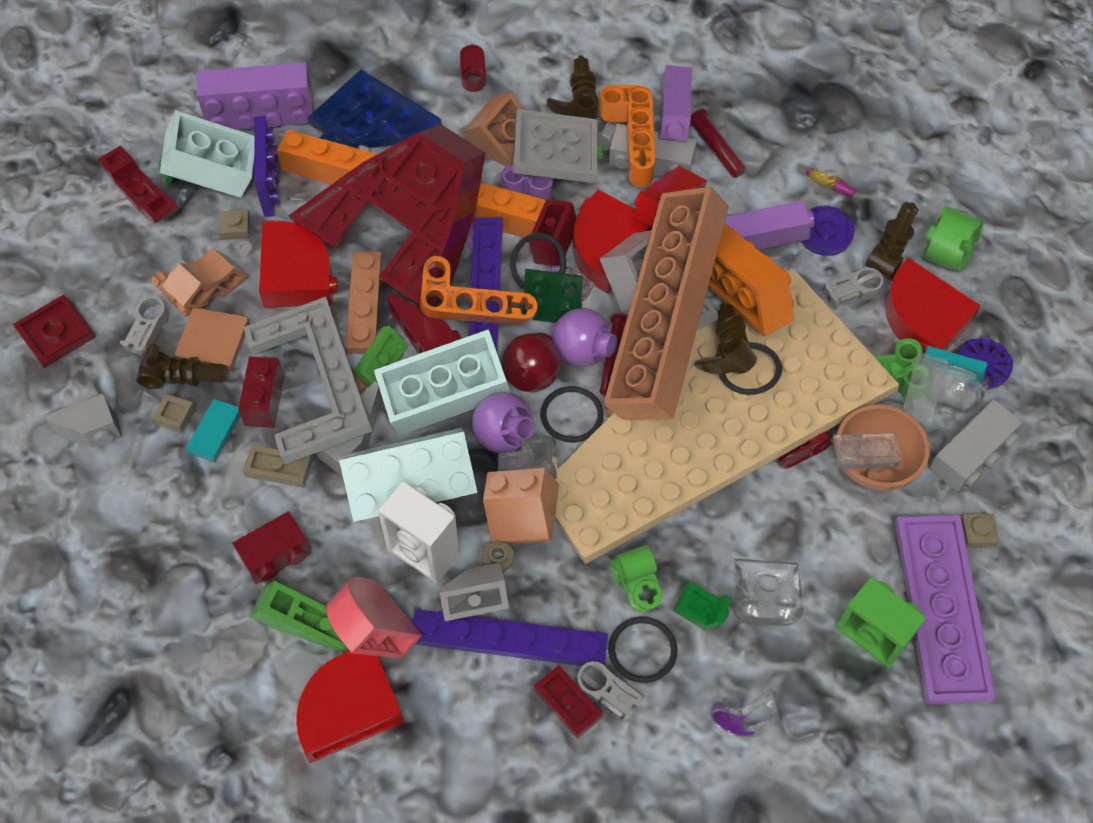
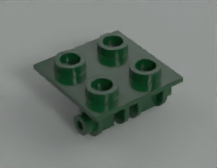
[522,269,584,323]

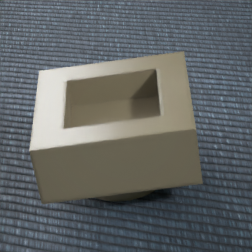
[219,209,250,240]
[152,394,195,433]
[960,513,999,548]

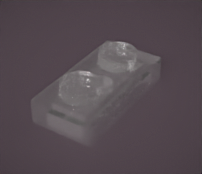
[831,433,901,469]

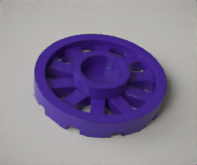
[957,338,1013,389]

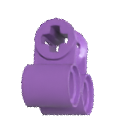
[501,165,553,200]

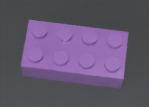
[197,62,315,130]

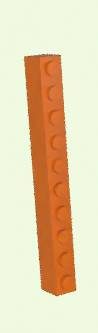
[277,130,546,238]

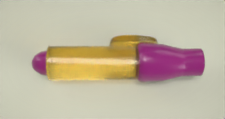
[805,168,856,197]

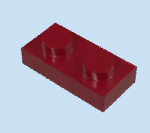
[534,665,603,739]

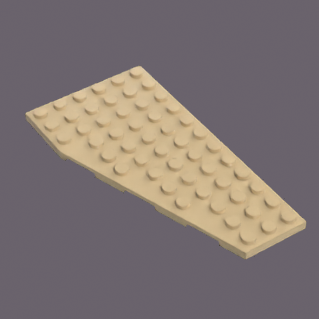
[551,269,899,564]

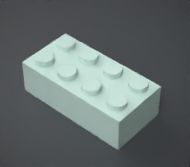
[374,330,511,436]
[339,428,477,522]

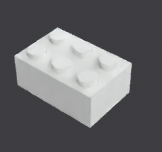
[378,481,460,584]

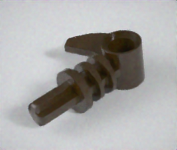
[547,55,598,119]
[865,202,919,280]
[695,304,757,374]
[136,344,226,389]

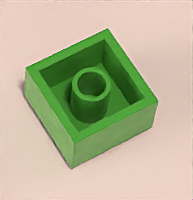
[836,577,927,669]

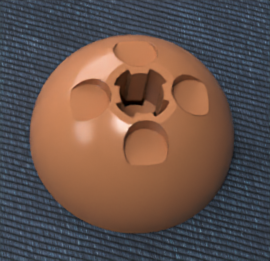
[836,405,930,491]

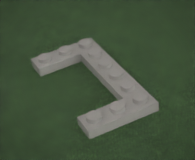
[243,297,373,465]

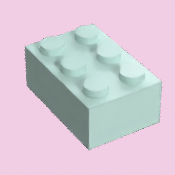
[159,110,254,198]

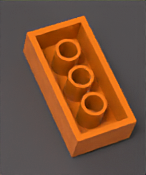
[708,223,794,336]

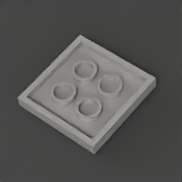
[513,109,597,183]

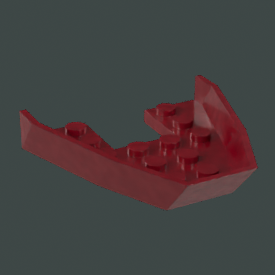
[288,124,486,307]

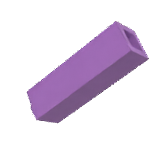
[659,65,692,142]
[725,200,814,250]

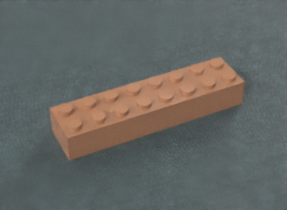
[604,187,729,420]

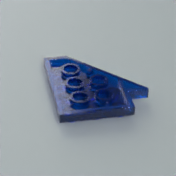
[308,69,442,148]

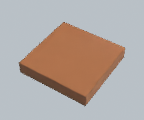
[174,308,250,371]

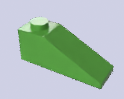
[250,581,348,653]

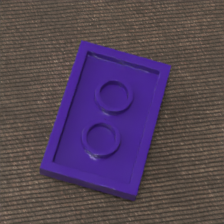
[254,116,280,217]

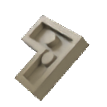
[243,424,315,488]

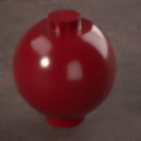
[502,332,561,393]

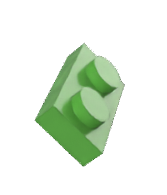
[353,326,408,387]

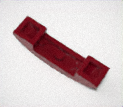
[98,145,179,224]

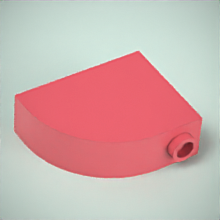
[326,576,422,659]

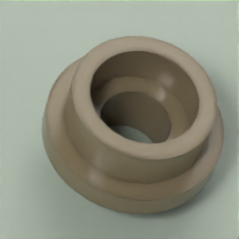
[482,541,514,572]

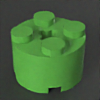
[922,205,984,272]

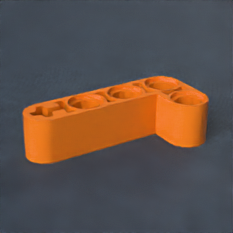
[599,85,655,187]
[420,256,537,326]

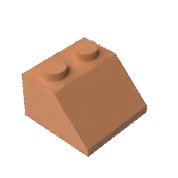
[462,91,525,166]
[483,468,559,544]

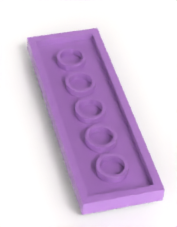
[895,515,996,705]

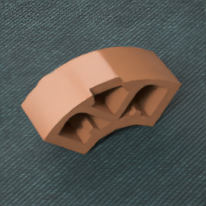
[161,248,249,308]

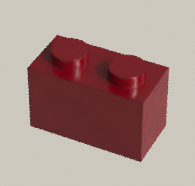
[528,199,576,266]
[238,356,285,428]
[232,511,312,585]

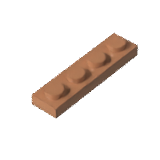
[345,252,382,354]

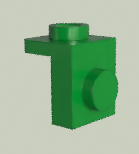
[673,581,731,630]

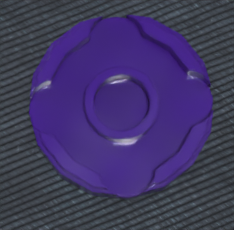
[800,206,855,256]

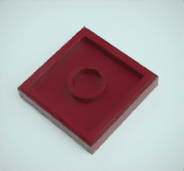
[13,294,95,368]

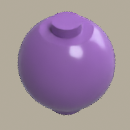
[551,308,617,367]
[472,392,534,453]

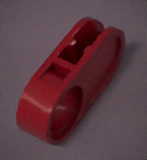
[460,44,486,92]
[777,430,834,469]

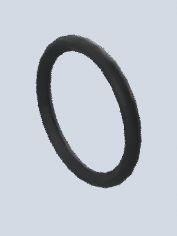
[510,233,566,290]
[719,342,782,395]
[540,386,604,443]
[608,617,678,683]

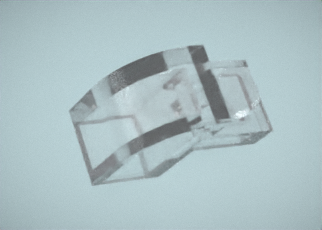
[498,436,558,480]

